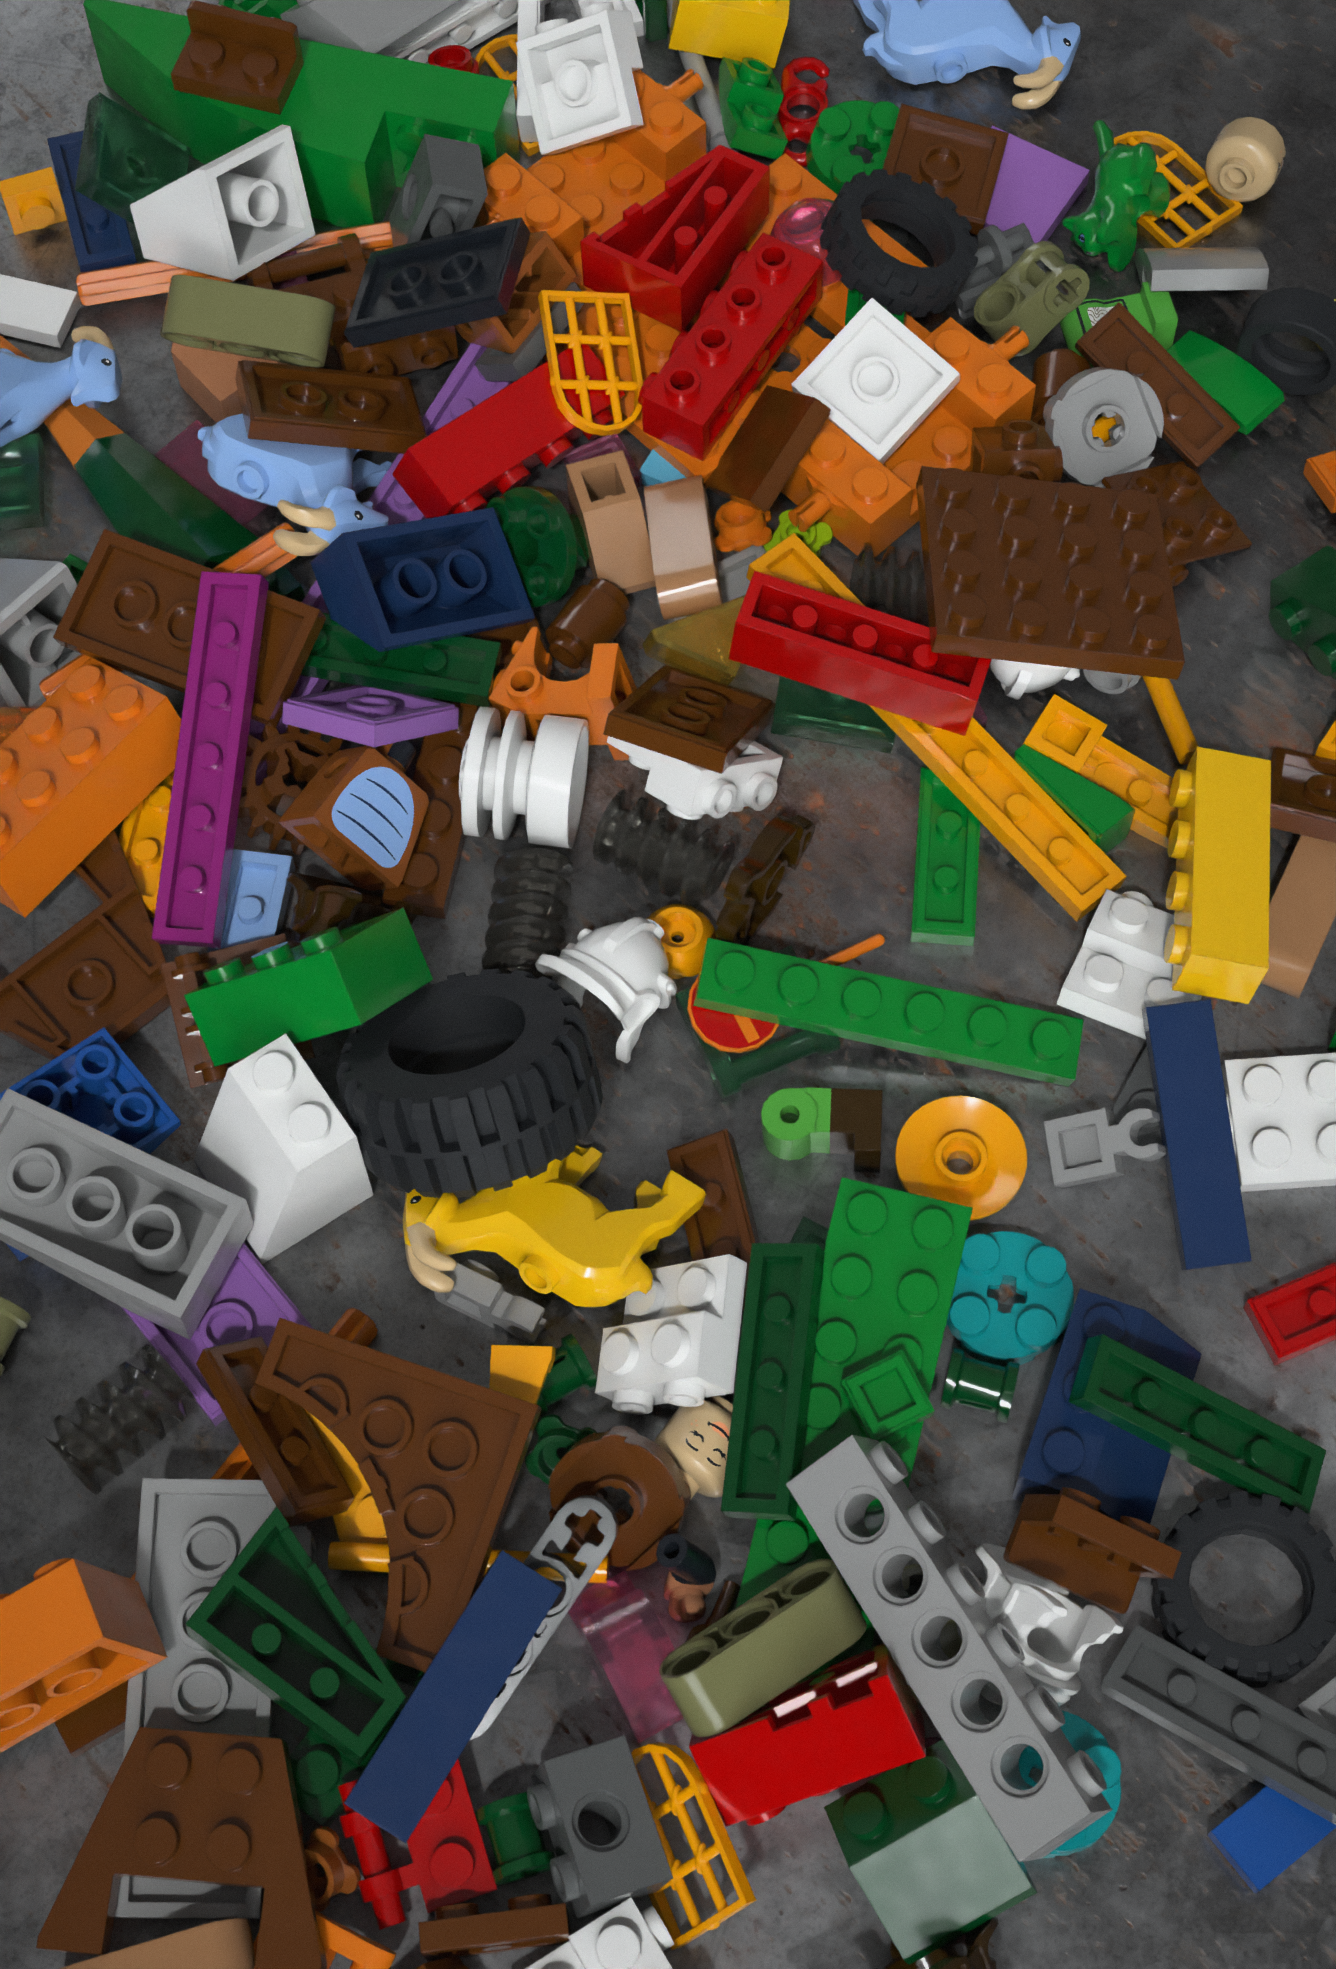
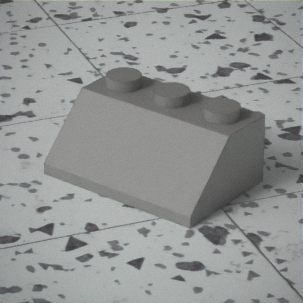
[280,0,459,53]

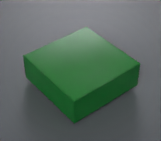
[840,1350,935,1443]

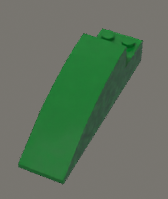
[83,0,520,228]

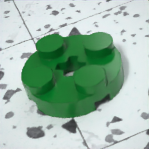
[806,100,900,195]

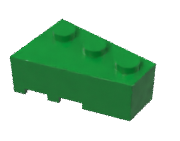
[184,907,433,1067]

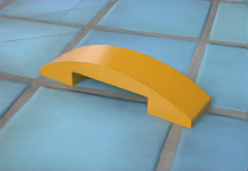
[1023,694,1178,848]

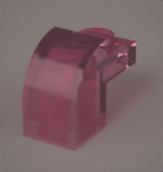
[567,1571,683,1743]

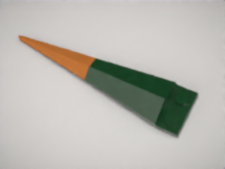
[0,335,305,602]

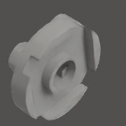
[1043,367,1164,488]

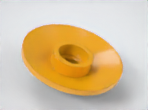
[895,1096,1027,1220]

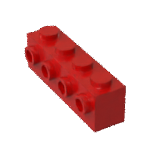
[638,232,823,461]
[392,344,626,519]
[729,570,991,736]

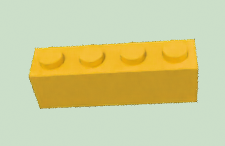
[1164,746,1271,1004]

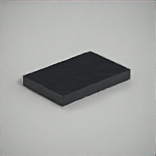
[344,217,530,348]

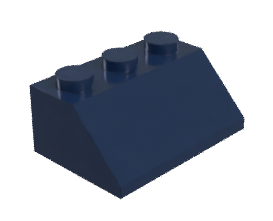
[310,507,535,652]
[1012,1288,1202,1524]

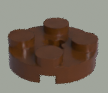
[548,1425,691,1571]

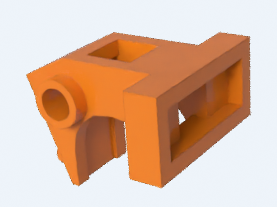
[488,627,637,761]

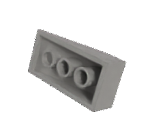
[0,1088,254,1340]

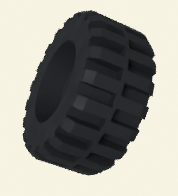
[336,969,603,1198]

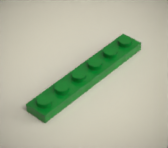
[693,938,1084,1087]

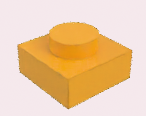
[0,167,67,235]

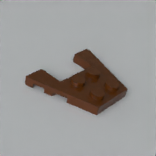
[0,830,170,1061]
[36,1727,327,1969]

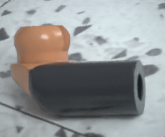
[656,1533,716,1623]

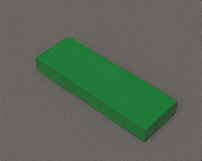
[910,767,980,946]

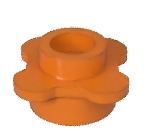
[713,500,773,552]

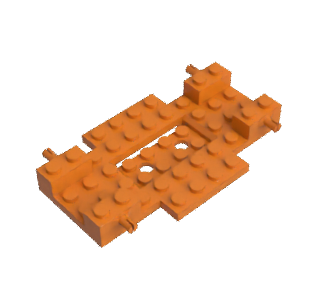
[472,69,1036,564]

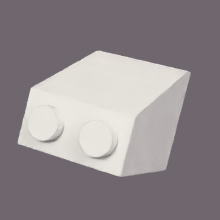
[130,124,316,281]
[194,1034,374,1264]

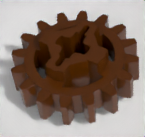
[238,725,343,855]

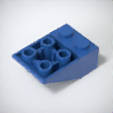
[0,1027,181,1262]

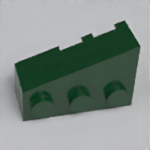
[1268,545,1336,680]
[185,1506,406,1766]

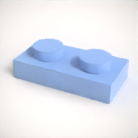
[207,849,296,952]

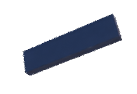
[1142,999,1252,1271]
[344,1550,562,1843]

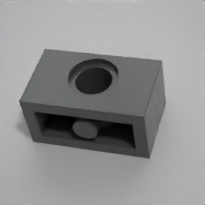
[389,134,488,247]
[527,1735,673,1918]

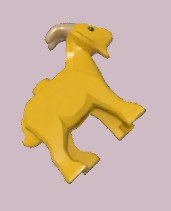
[402,1145,706,1307]

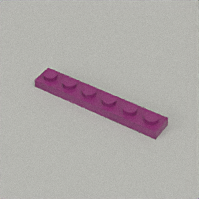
[152,571,269,948]

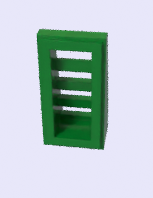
[1013,744,1135,854]

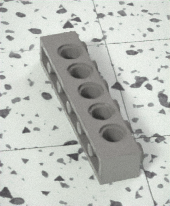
[786,1435,1112,1862]

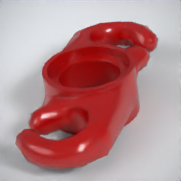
[778,56,830,167]

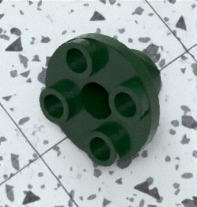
[486,486,589,608]

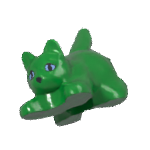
[1062,120,1170,272]

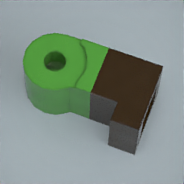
[761,1087,883,1173]

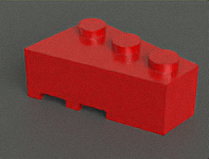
[580,145,770,332]
[689,1643,926,1827]

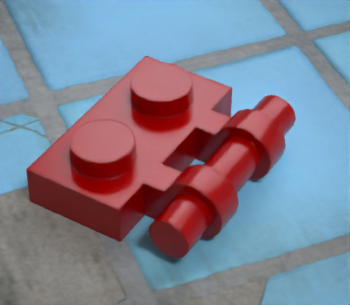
[338,1758,498,1930]

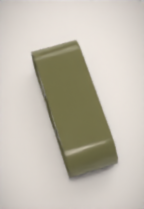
[160,275,336,368]
[658,1559,867,1737]

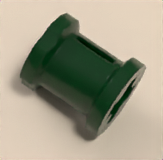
[536,1333,597,1418]
[940,1347,1020,1423]
[475,1792,556,1885]

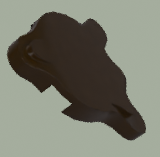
[716,815,815,946]

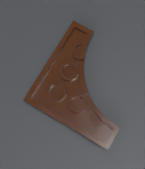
[255,1318,542,1672]

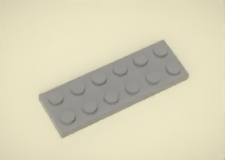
[115,1478,276,1920]

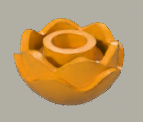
[646,904,717,979]

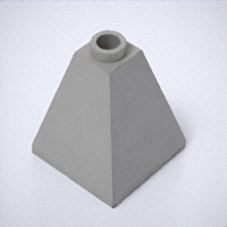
[0,558,82,723]

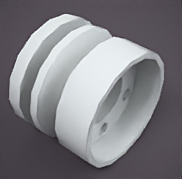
[459,706,589,849]

